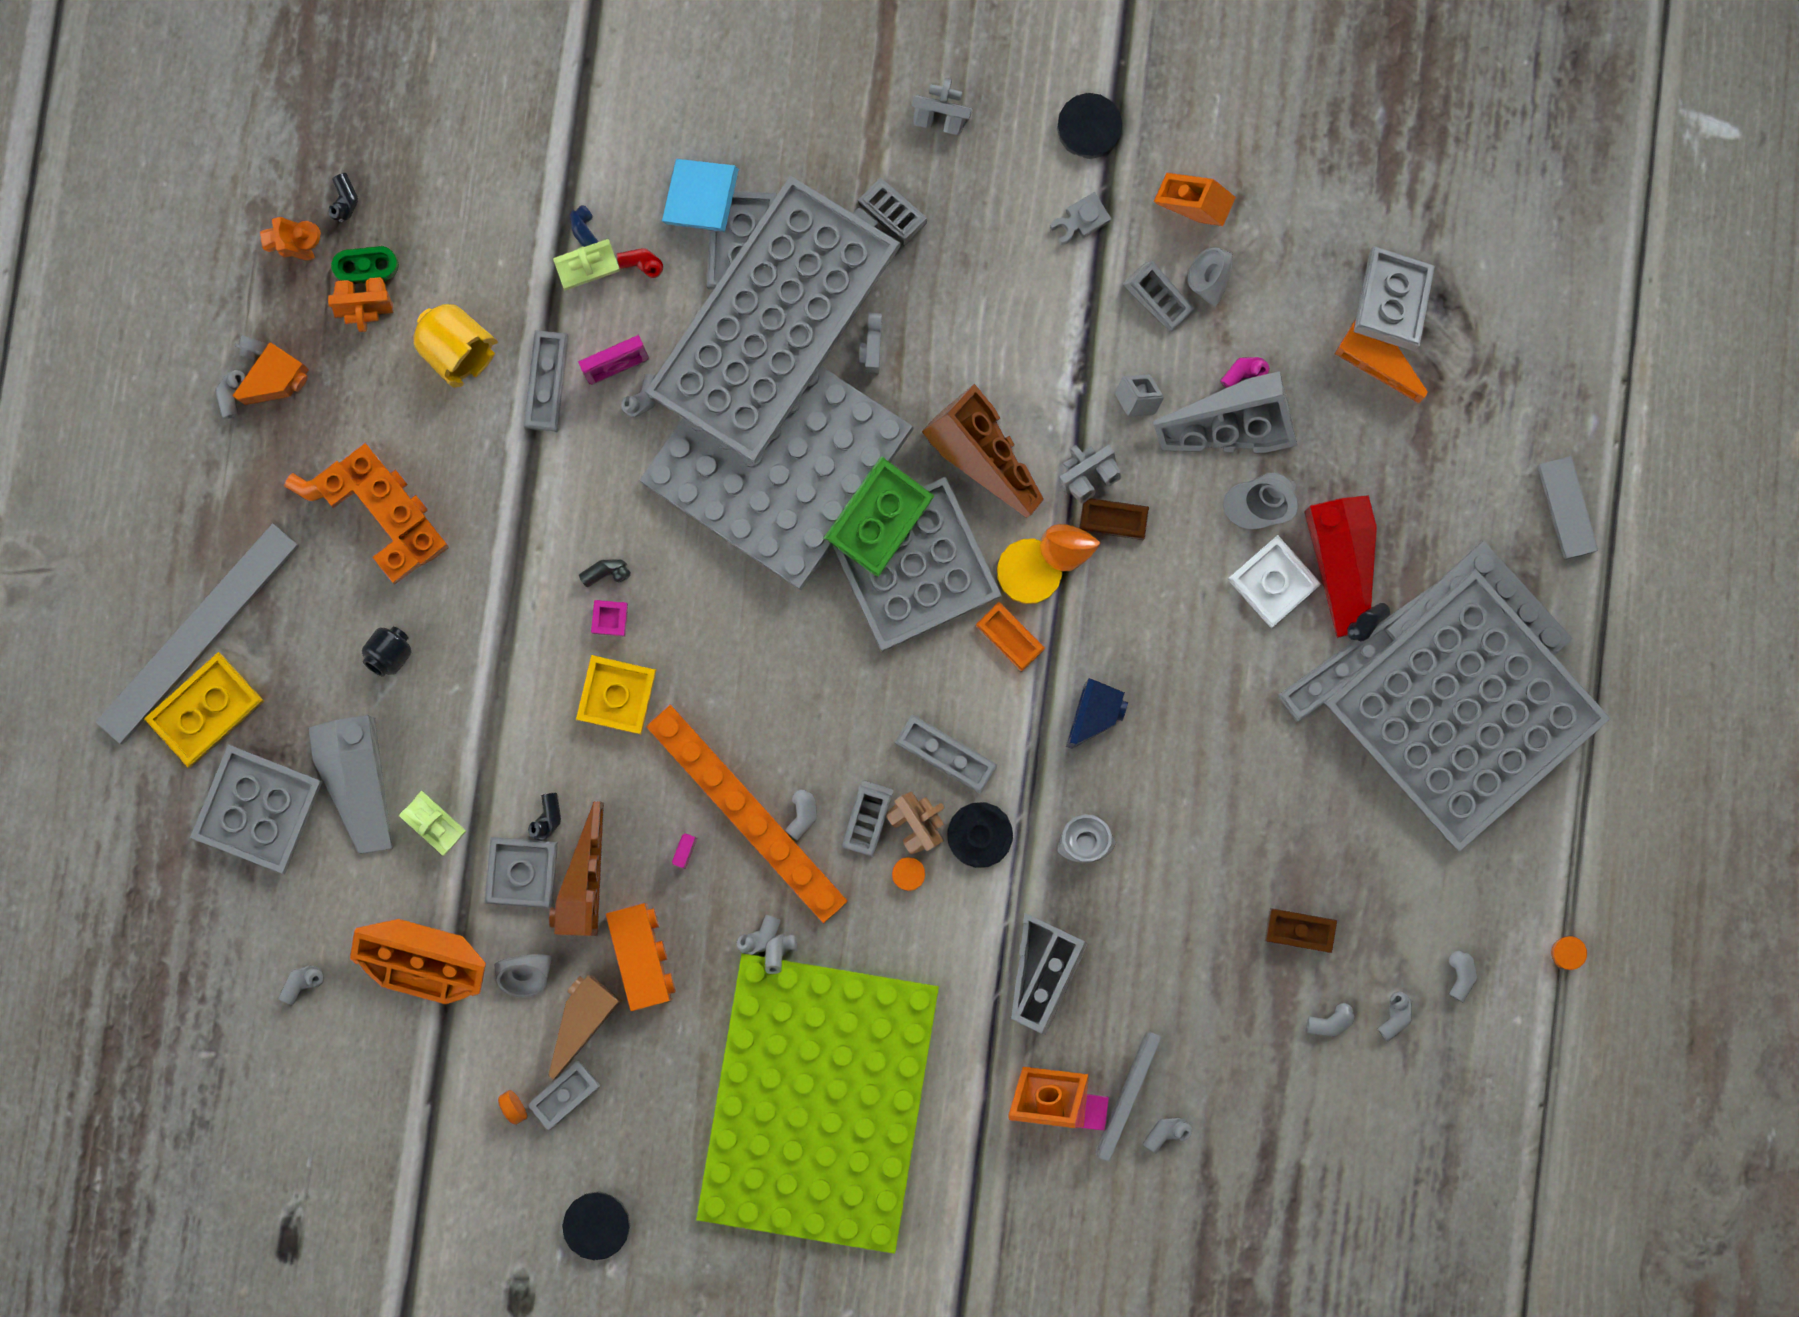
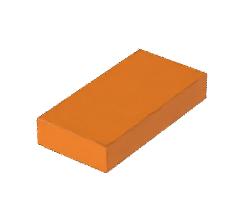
[975,602,1045,672]

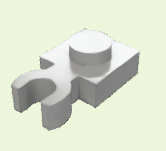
[1050,192,1111,245]
[860,313,882,374]

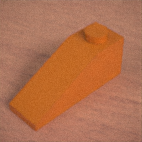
[1334,319,1428,403]

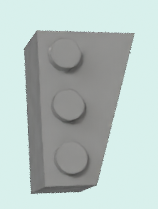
[1011,913,1088,1035]

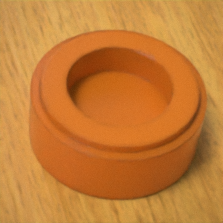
[892,857,925,891]
[1551,936,1587,970]
[498,1090,527,1125]

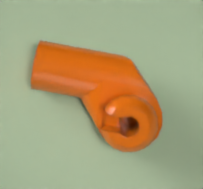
[284,473,324,501]

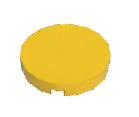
[997,538,1062,604]

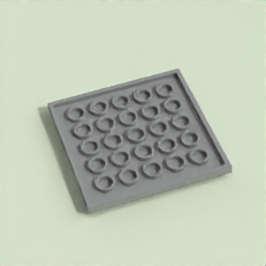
[639,366,914,590]
[1324,569,1611,852]

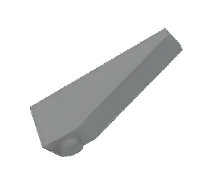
[1153,371,1297,453]
[308,715,393,854]

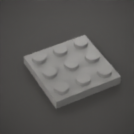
[190,745,323,874]

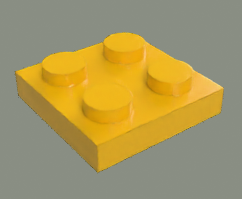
[576,655,657,735]

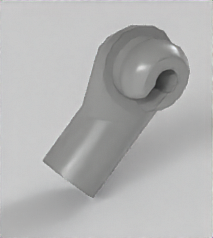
[1377,992,1412,1041]

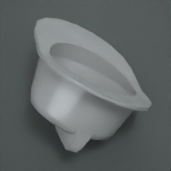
[1223,473,1299,529]

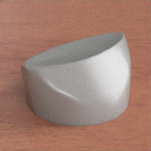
[1188,247,1233,307]
[1057,815,1116,863]
[494,954,553,997]

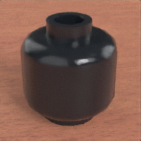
[361,626,412,677]

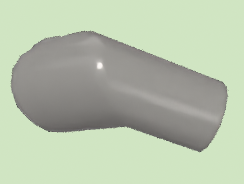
[216,370,245,419]
[621,374,656,417]
[785,789,817,841]
[737,915,781,955]
[765,934,797,974]
[1449,951,1477,1003]
[278,965,324,1005]
[1306,1003,1355,1037]
[1143,1117,1192,1154]

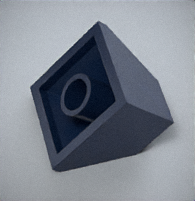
[1066,678,1128,749]

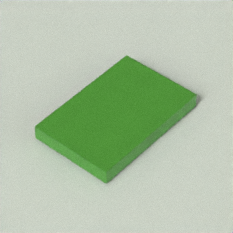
[824,457,934,577]

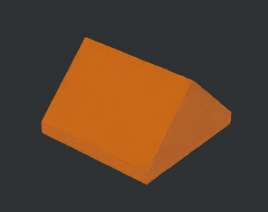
[1008,1067,1089,1128]

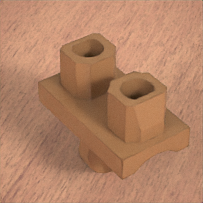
[886,791,945,854]

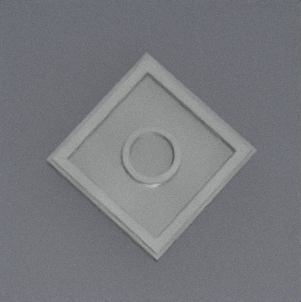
[485,837,558,909]

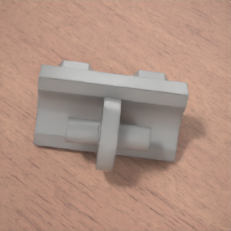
[912,78,973,135]
[1059,445,1121,503]

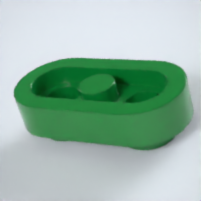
[331,246,399,284]

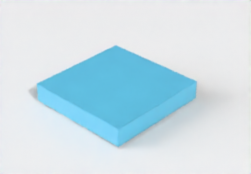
[662,159,739,232]

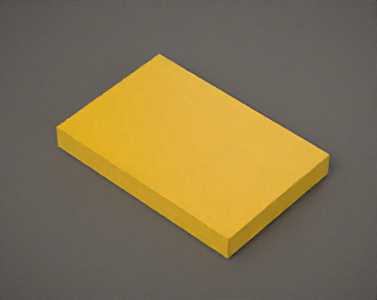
[144,652,264,768]

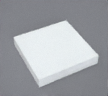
[1228,535,1321,628]

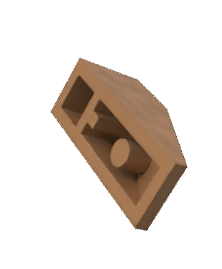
[548,975,622,1080]

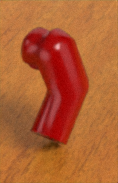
[616,248,663,278]

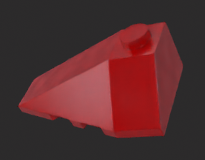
[1304,495,1377,638]

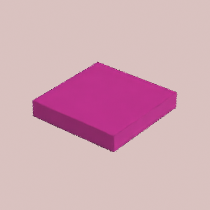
[578,335,649,385]

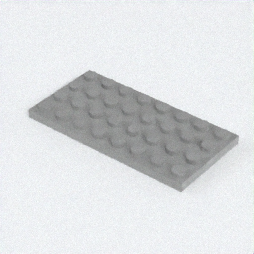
[645,176,900,464]

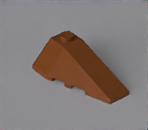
[922,384,1044,518]
[549,801,604,936]

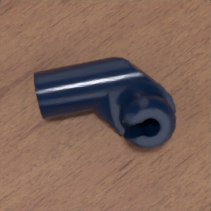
[569,205,599,247]

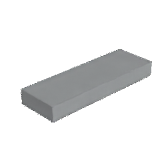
[524,330,569,432]
[1537,456,1598,560]
[895,714,997,793]

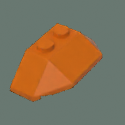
[350,919,486,1004]

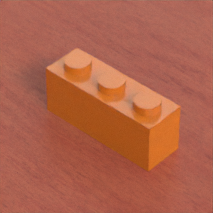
[605,903,676,1011]

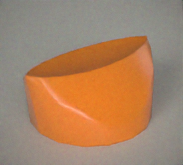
[1040,524,1100,571]

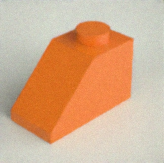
[1154,173,1236,226]
[232,342,309,405]

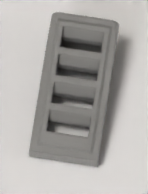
[858,177,927,246]
[1123,261,1195,331]
[842,781,894,857]

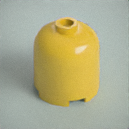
[413,304,498,388]

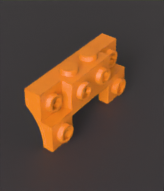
[311,443,449,585]

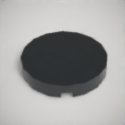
[1057,93,1122,159]
[947,802,1013,868]
[562,1191,630,1261]

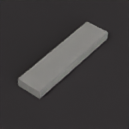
[1095,1031,1162,1162]

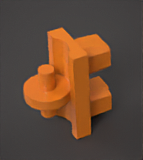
[260,217,321,261]
[328,277,394,332]

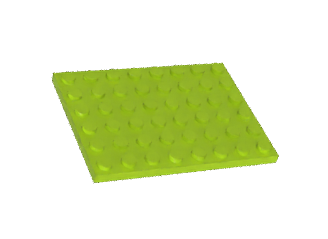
[696,953,939,1254]

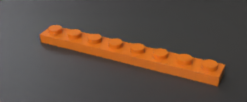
[646,704,848,924]

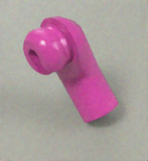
[1220,357,1270,388]

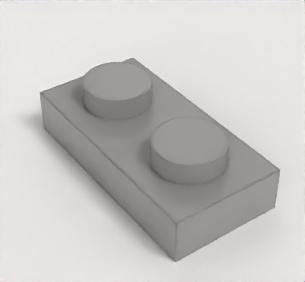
[527,1060,601,1131]

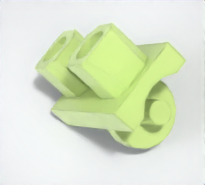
[553,239,620,291]
[399,791,467,856]

